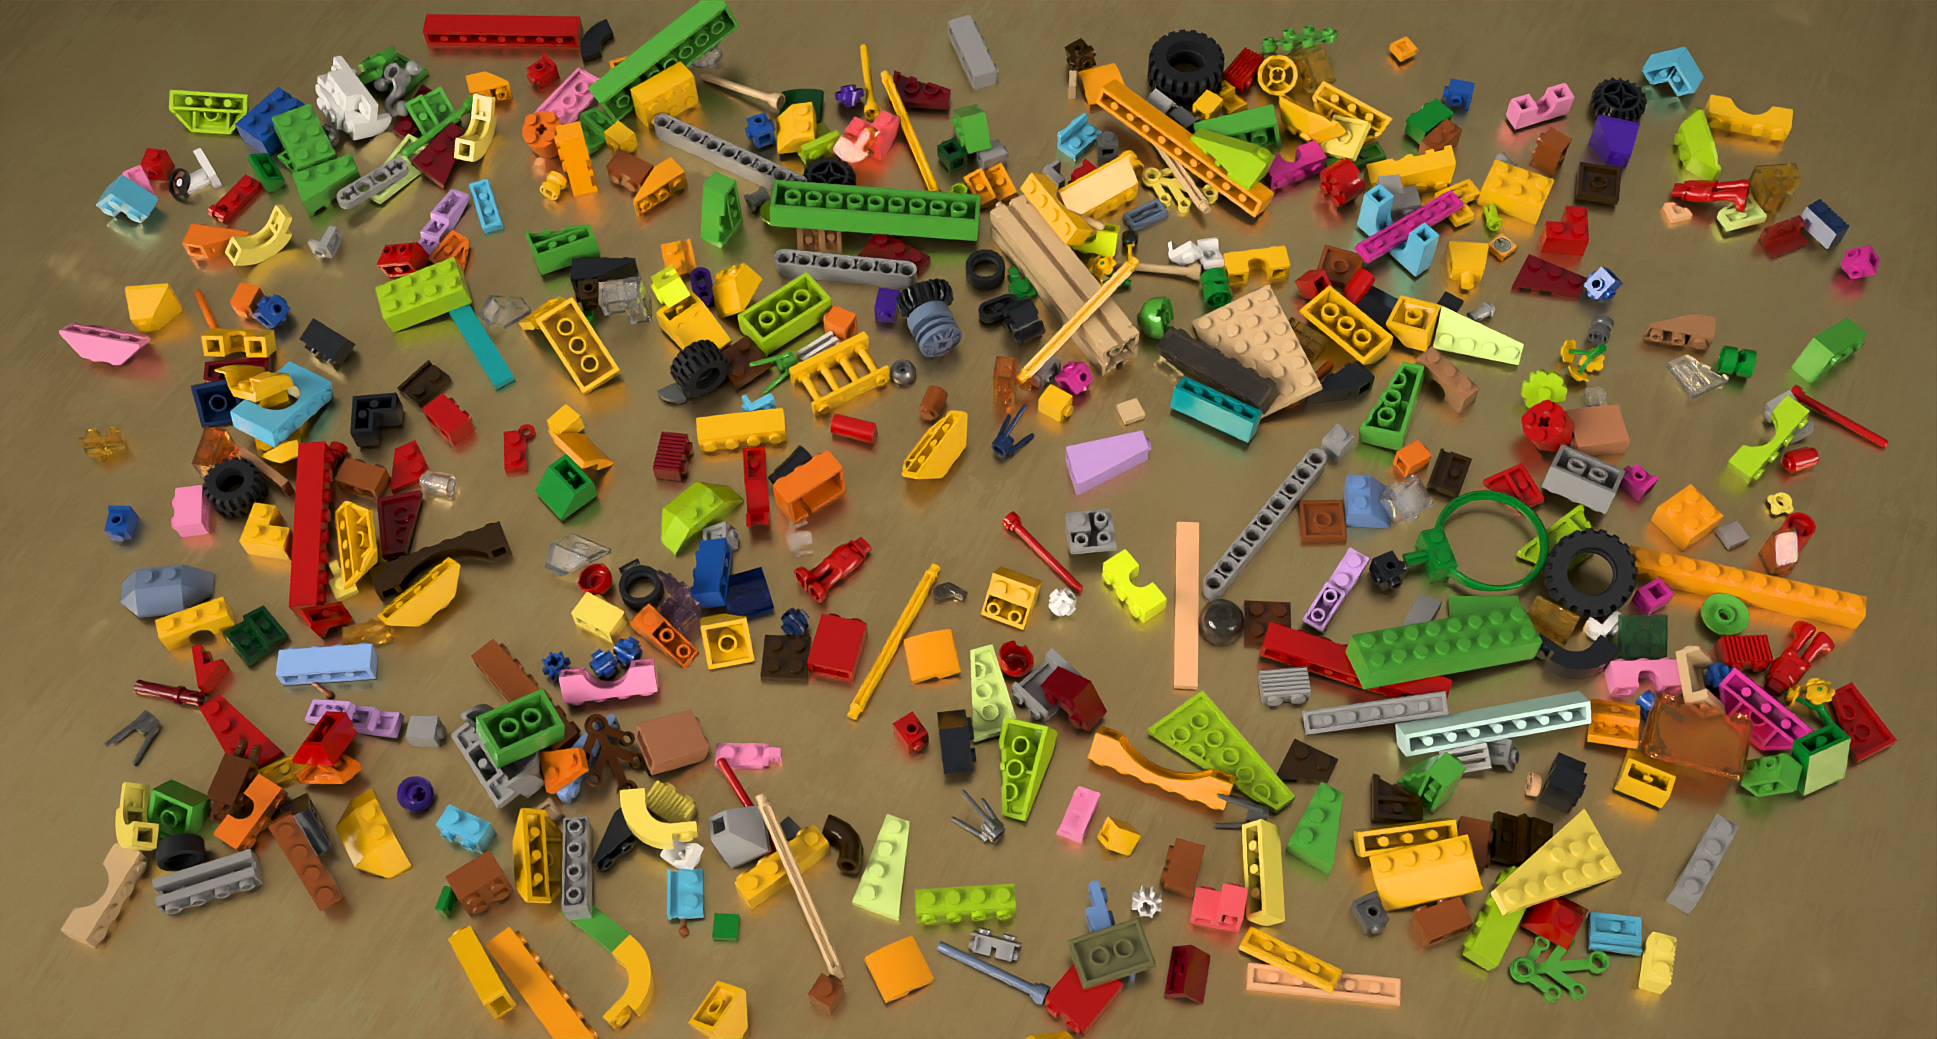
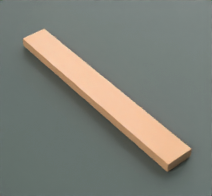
[1174,521,1199,690]

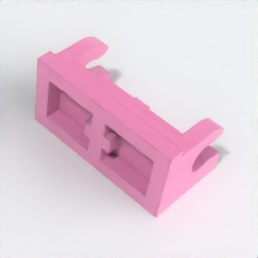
[1057,786,1101,844]

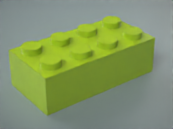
[375,257,473,333]
[737,272,832,356]

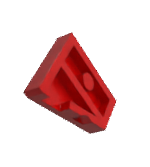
[390,440,433,495]
[1483,462,1544,508]

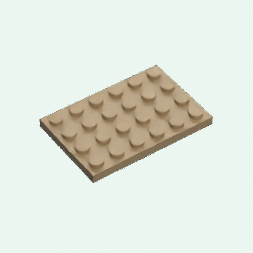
[1192,284,1323,418]

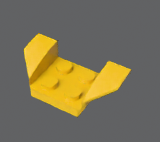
[215,365,294,402]
[254,389,303,464]

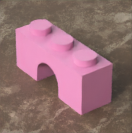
[1506,83,1575,130]
[1605,657,1682,697]

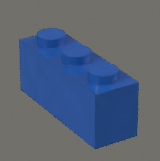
[690,538,732,608]

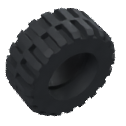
[1147,29,1225,106]
[1543,528,1638,619]

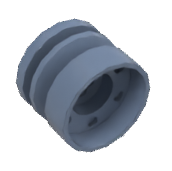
[907,300,962,357]

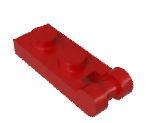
[208,174,263,224]

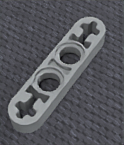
[337,158,408,209]

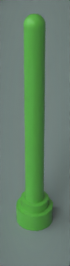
[403,95,473,157]

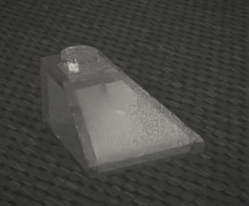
[544,533,611,576]

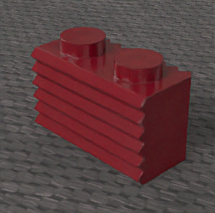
[653,431,693,481]

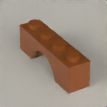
[268,810,343,911]

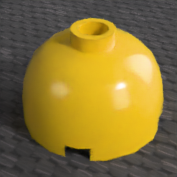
[1258,55,1298,96]

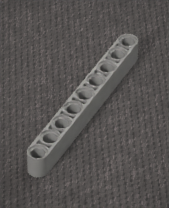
[653,114,807,191]
[1202,448,1327,601]

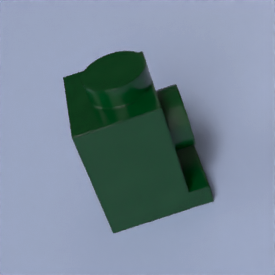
[937,137,967,175]

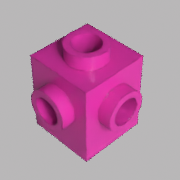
[1841,245,1880,280]
[1054,361,1094,395]

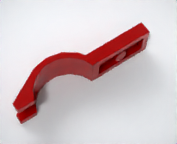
[743,446,770,527]

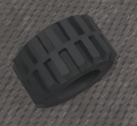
[670,340,730,397]
[203,457,267,518]

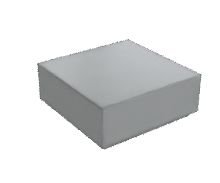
[1716,520,1750,550]

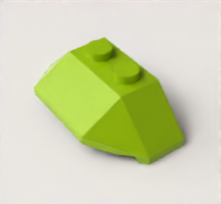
[169,90,249,135]
[1674,107,1721,181]
[661,481,744,556]

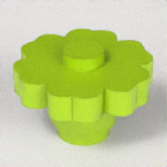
[1521,369,1567,408]

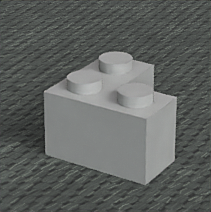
[1377,174,1421,221]

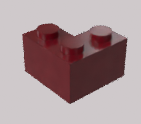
[1040,666,1107,731]

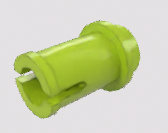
[1483,204,1503,231]

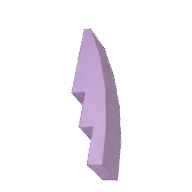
[418,189,470,255]
[305,699,404,738]

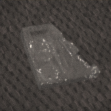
[1666,354,1729,399]

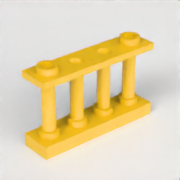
[789,331,890,417]

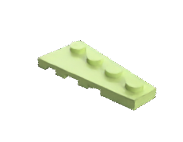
[362,134,428,204]
[970,644,1017,742]
[852,814,910,921]

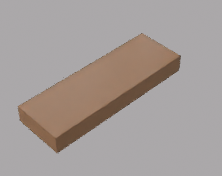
[237,446,295,497]

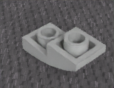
[1402,593,1442,626]

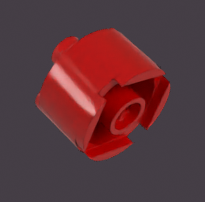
[1319,158,1365,208]
[1521,400,1575,452]

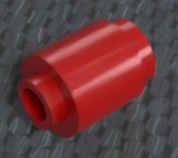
[1782,446,1819,473]

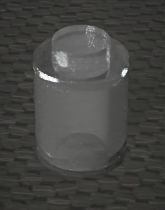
[419,470,456,497]

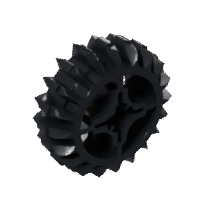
[1590,77,1647,122]
[802,156,856,186]
[896,278,954,319]

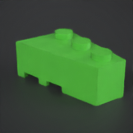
[951,104,992,154]
[292,153,361,218]
[700,171,743,248]
[524,224,600,275]
[1791,317,1868,384]
[1397,752,1466,814]
[1285,782,1343,875]

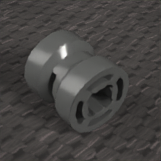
[1587,315,1614,345]

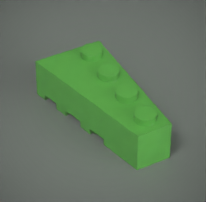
[1193,104,1282,148]
[1359,362,1425,450]

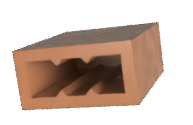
[1566,404,1630,456]
[635,709,710,775]

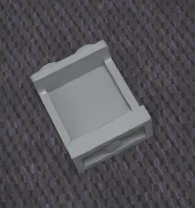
[1012,648,1083,724]

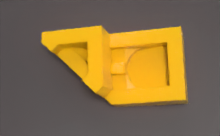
[1219,80,1248,115]

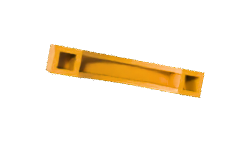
[1088,725,1237,810]

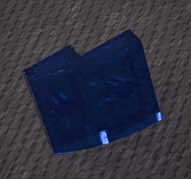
[725,567,774,616]

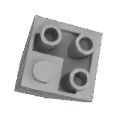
[1065,509,1117,555]
[707,805,771,868]

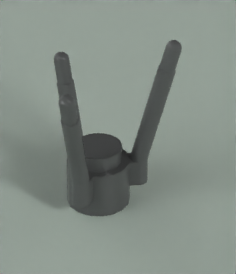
[104,710,159,766]
[951,790,1006,843]
[1214,793,1269,828]

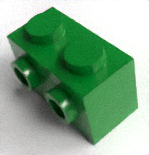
[1404,98,1454,144]

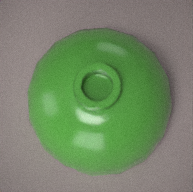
[1137,297,1174,339]

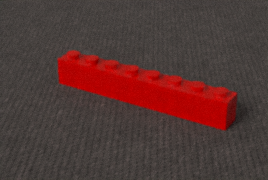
[422,14,583,47]
[289,441,334,615]
[1259,622,1452,699]

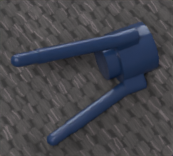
[991,404,1034,457]

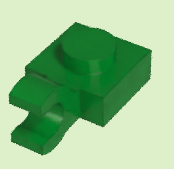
[1007,266,1037,300]

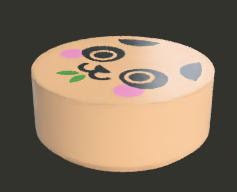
[1525,771,1542,797]

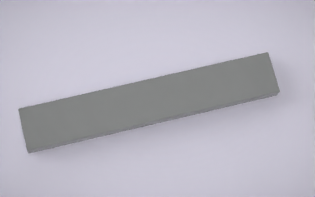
[1302,691,1449,735]

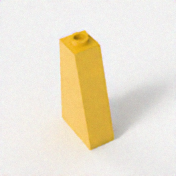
[448,925,517,1019]

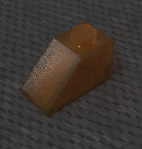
[1758,527,1798,577]

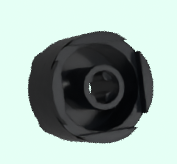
[1000,295,1046,346]

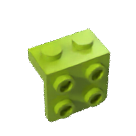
[797,122,842,167]

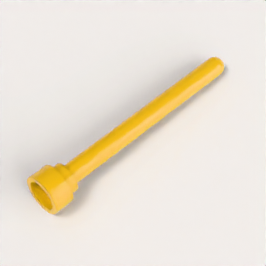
[860,44,880,120]

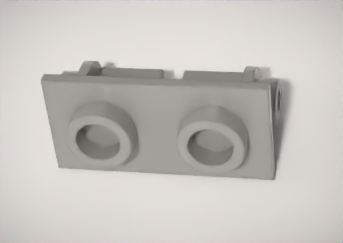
[968,927,1022,962]

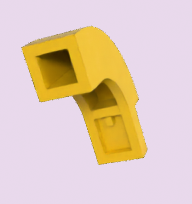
[602,935,655,1030]

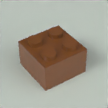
[445,850,514,916]

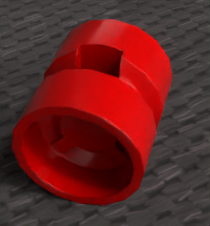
[1775,512,1816,553]

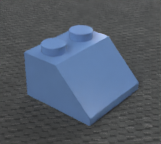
[1343,474,1391,528]

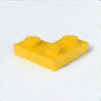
[1433,178,1480,227]

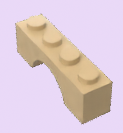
[61,842,149,948]

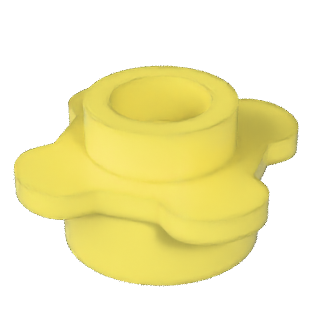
[1767,492,1794,515]

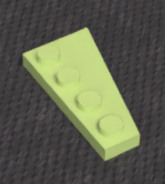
[1432,305,1524,365]

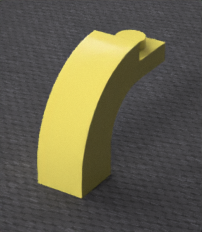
[454,93,497,162]
[225,204,293,266]
[116,782,159,851]
[620,788,698,849]

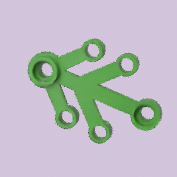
[1261,25,1338,53]
[1509,936,1610,1002]

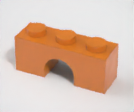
[213,773,289,852]

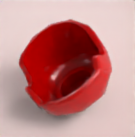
[577,563,612,595]
[998,640,1034,677]

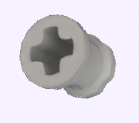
[744,186,771,212]

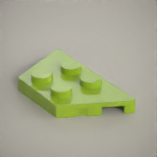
[1517,504,1592,572]

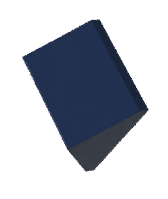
[191,379,244,428]

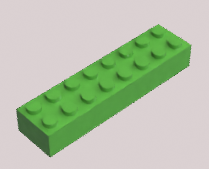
[588,0,740,123]
[1345,605,1543,689]

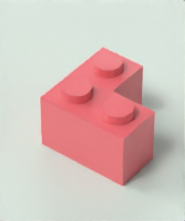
[845,110,901,160]
[1189,882,1248,933]

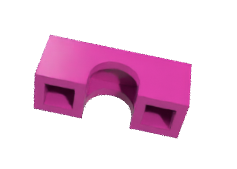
[1263,140,1327,190]

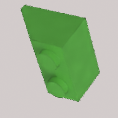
[147,779,211,839]

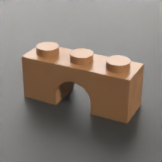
[1415,347,1480,414]

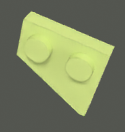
[1717,194,1767,231]

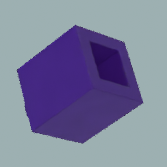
[874,287,900,323]

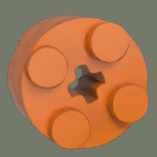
[522,111,563,158]

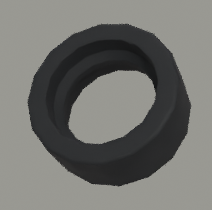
[965,249,1005,290]
[619,565,664,611]
[155,833,206,871]

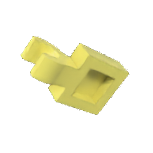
[328,559,360,602]

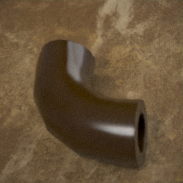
[822,814,864,874]

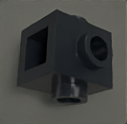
[1369,550,1406,591]

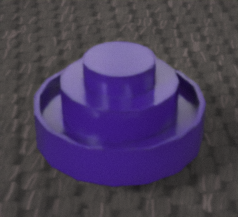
[835,84,864,107]
[397,776,434,812]

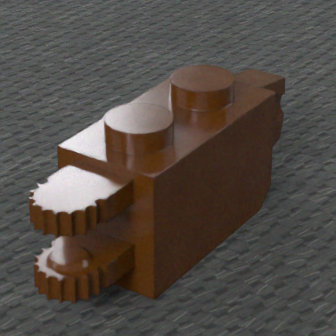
[207,740,262,824]

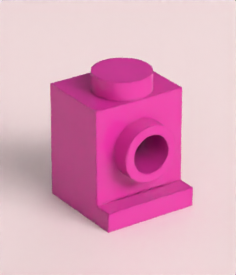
[1619,463,1659,502]
[1631,577,1674,617]

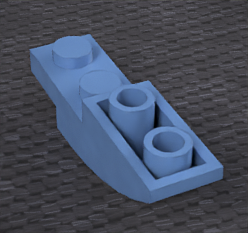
[1085,880,1135,981]

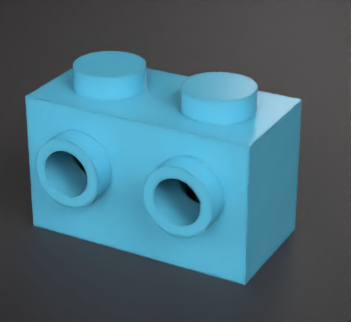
[436,804,496,854]

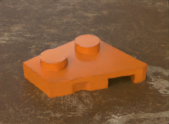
[427,229,470,272]
[539,747,589,794]
[295,753,362,784]

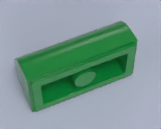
[248,153,285,192]

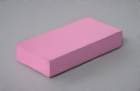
[122,165,156,196]

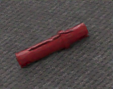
[134,679,206,706]

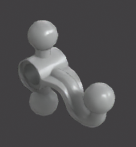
[373,60,422,116]

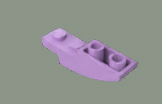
[1302,547,1370,632]

